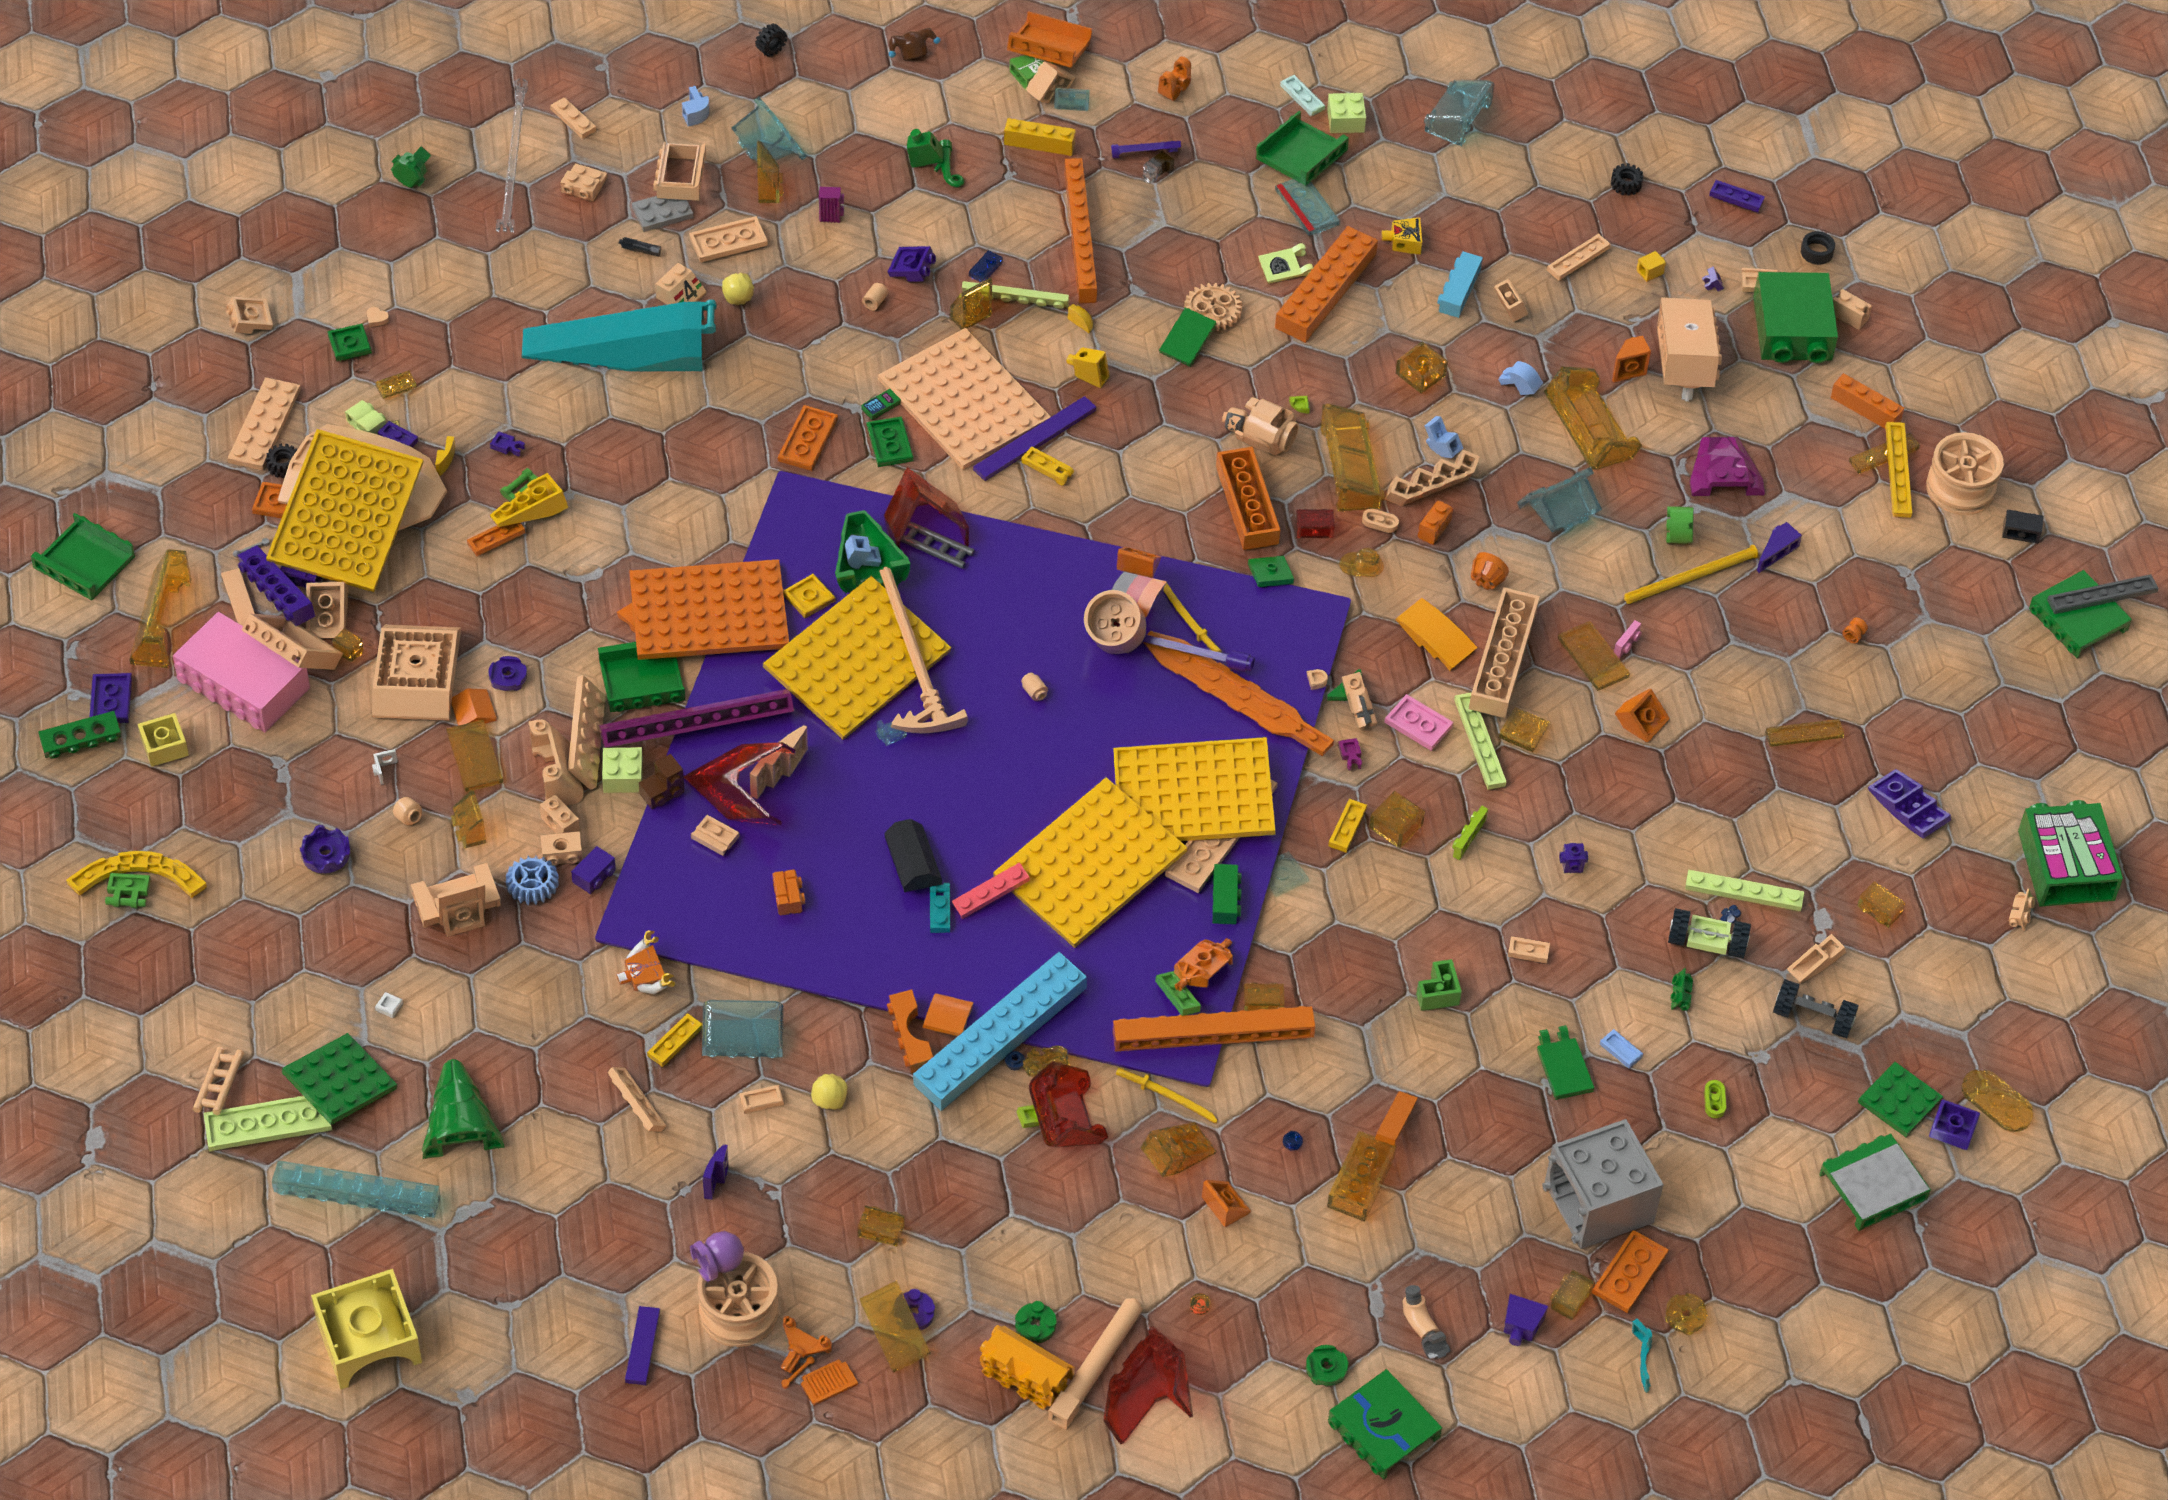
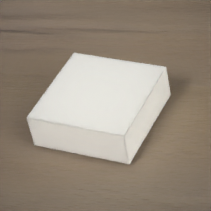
[375,992,403,1018]

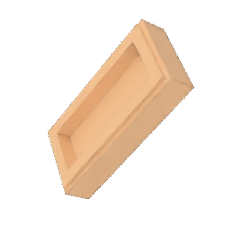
[739,1085,784,1114]

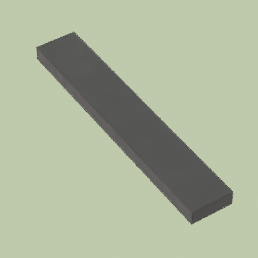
[2047,574,2159,614]

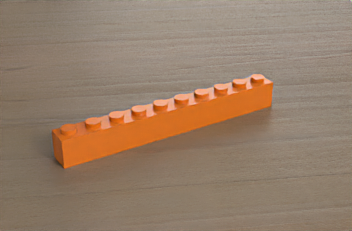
[1064,158,1097,303]
[1113,1006,1315,1052]

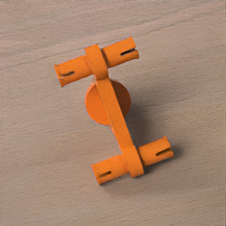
[781,1316,832,1373]

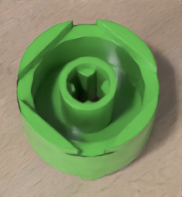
[1666,506,1694,544]

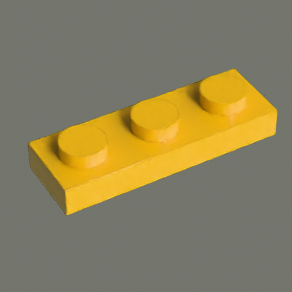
[1328,799,1367,852]
[647,1013,703,1067]

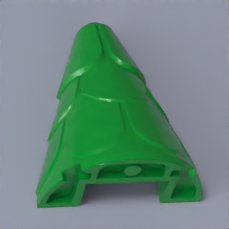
[835,510,910,593]
[422,1059,505,1159]

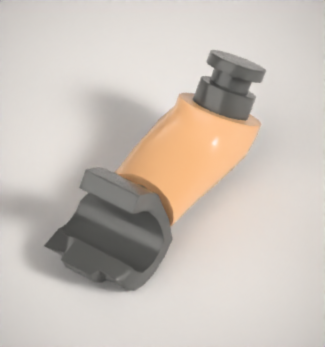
[1403,1285,1451,1359]

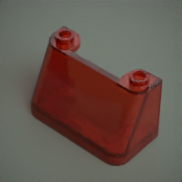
[1029,1061,1108,1148]

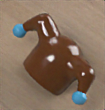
[888,28,941,60]

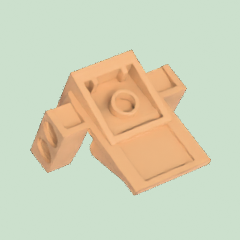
[410,863,501,937]

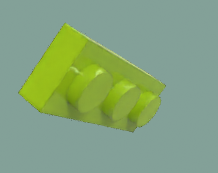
[1452,806,1488,860]

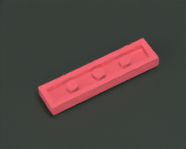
[952,862,1030,919]

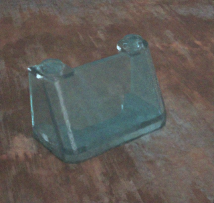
[1424,80,1494,146]

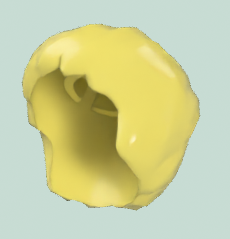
[722,273,754,305]
[811,1074,848,1110]

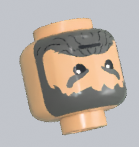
[1222,407,1249,432]

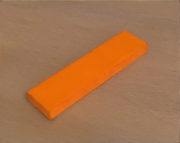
[1375,1091,1418,1145]

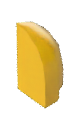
[1068,304,1093,333]

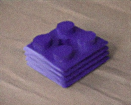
[1929,1099,1980,1150]

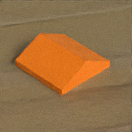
[451,688,497,730]

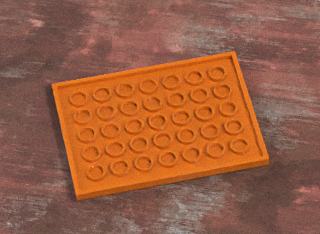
[629,559,789,660]

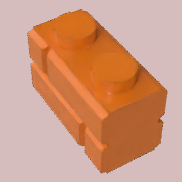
[1418,501,1453,545]
[772,870,805,915]

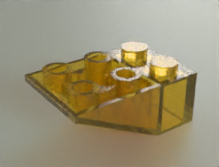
[1140,1122,1217,1177]

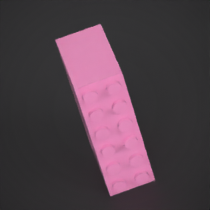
[173,612,310,732]

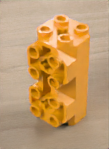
[979,1325,1074,1410]

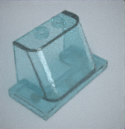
[731,96,807,166]
[1517,467,1602,533]

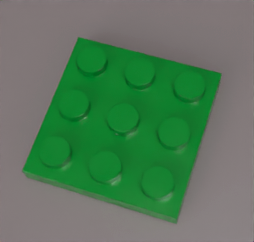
[1858,1062,1943,1138]

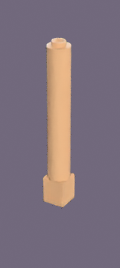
[1048,1298,1143,1430]

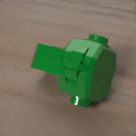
[391,146,432,188]

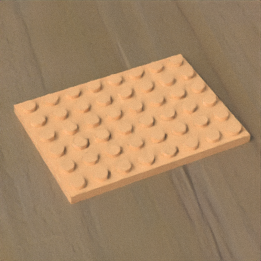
[878,328,1051,470]

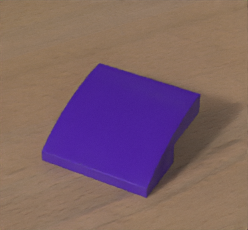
[703,1144,729,1200]

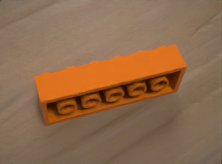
[1216,447,1280,550]

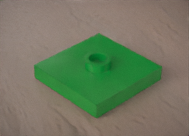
[327,323,372,362]
[1248,556,1294,587]

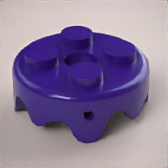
[300,825,350,874]

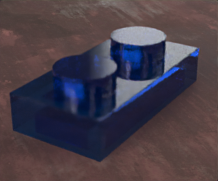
[969,250,1003,284]

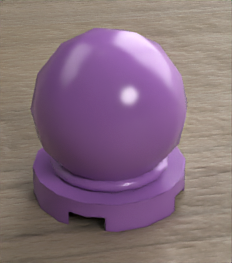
[690,1231,744,1282]

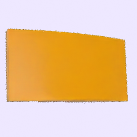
[1395,598,1477,671]

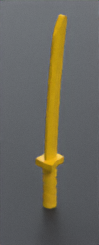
[1164,584,1222,653]
[1116,1067,1217,1123]

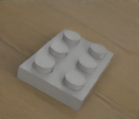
[632,196,693,232]

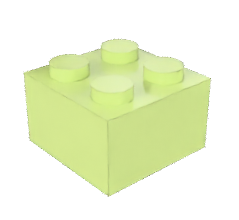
[1327,93,1366,133]
[602,747,643,793]

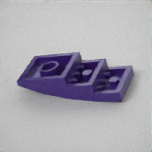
[1868,769,1951,839]

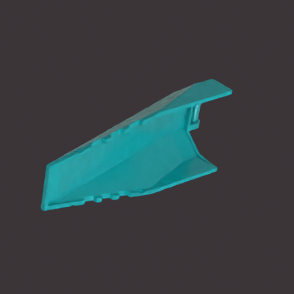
[522,299,717,372]

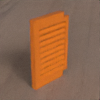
[801,1359,858,1406]

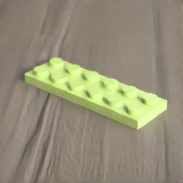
[204,1096,332,1151]

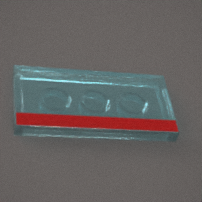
[1275,179,1340,236]

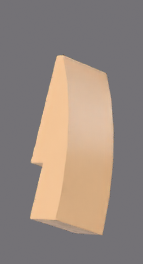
[1787,934,1846,984]

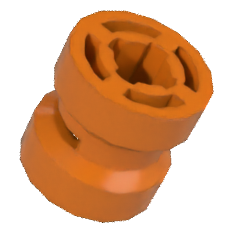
[1842,617,1868,644]

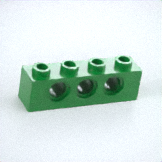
[38,711,121,759]

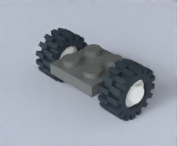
[1773,979,1859,1039]

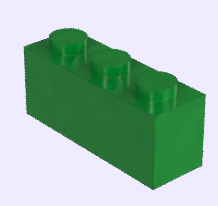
[1212,864,1241,924]

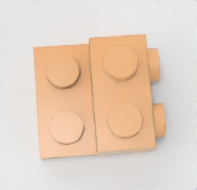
[560,163,608,201]
[226,297,273,334]

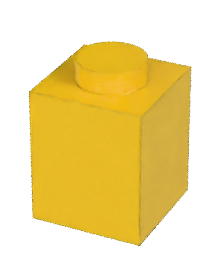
[1636,251,1666,282]

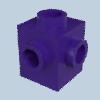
[1559,843,1588,873]

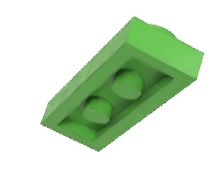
[1155,971,1201,1016]

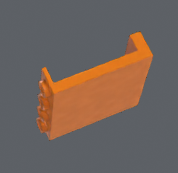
[1007,11,1092,68]

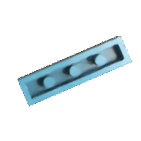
[1437,251,1483,318]

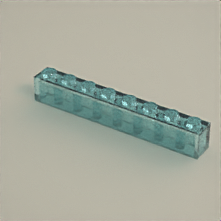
[271,1161,441,1218]

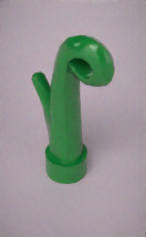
[934,139,965,188]

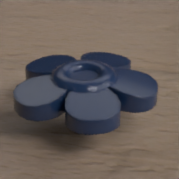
[1720,905,1741,924]

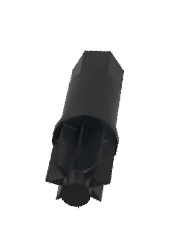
[619,237,661,257]

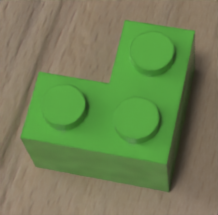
[1416,959,1462,1011]

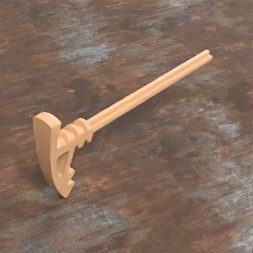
[880,567,968,733]

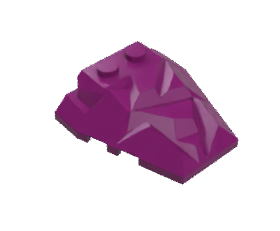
[1690,437,1765,496]

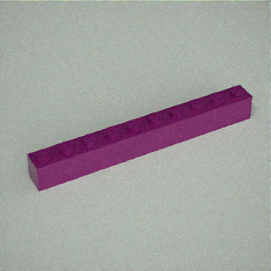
[599,689,794,748]

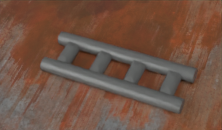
[897,521,975,569]

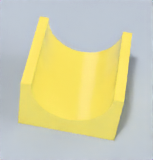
[311,1269,422,1389]

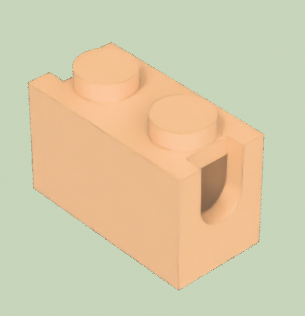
[1833,289,1872,330]

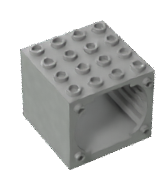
[1542,1119,1663,1249]

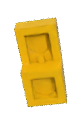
[435,436,456,476]

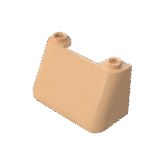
[529,719,584,806]

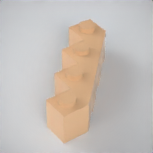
[1385,450,1480,506]

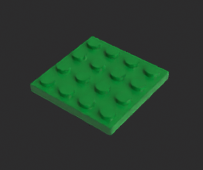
[282,1033,397,1125]

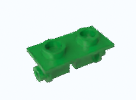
[1670,968,1693,1011]

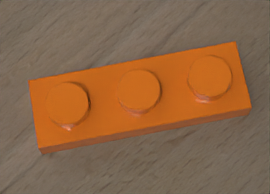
[467,523,525,557]

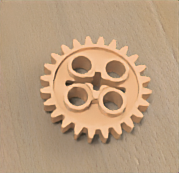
[1184,283,1242,331]

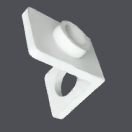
[372,749,397,785]

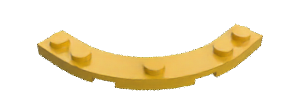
[66,851,207,898]

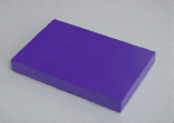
[89,673,132,723]

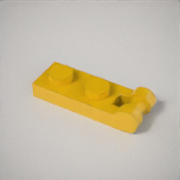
[1021,446,1074,486]

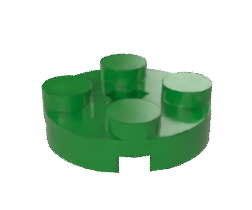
[1015,1301,1057,1343]
[1306,1345,1348,1386]

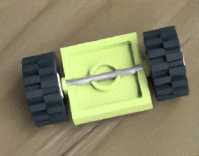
[1668,908,1751,959]

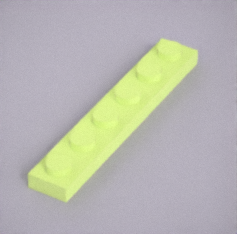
[962,281,1069,309]
[1454,692,1507,790]
[1685,870,1804,911]

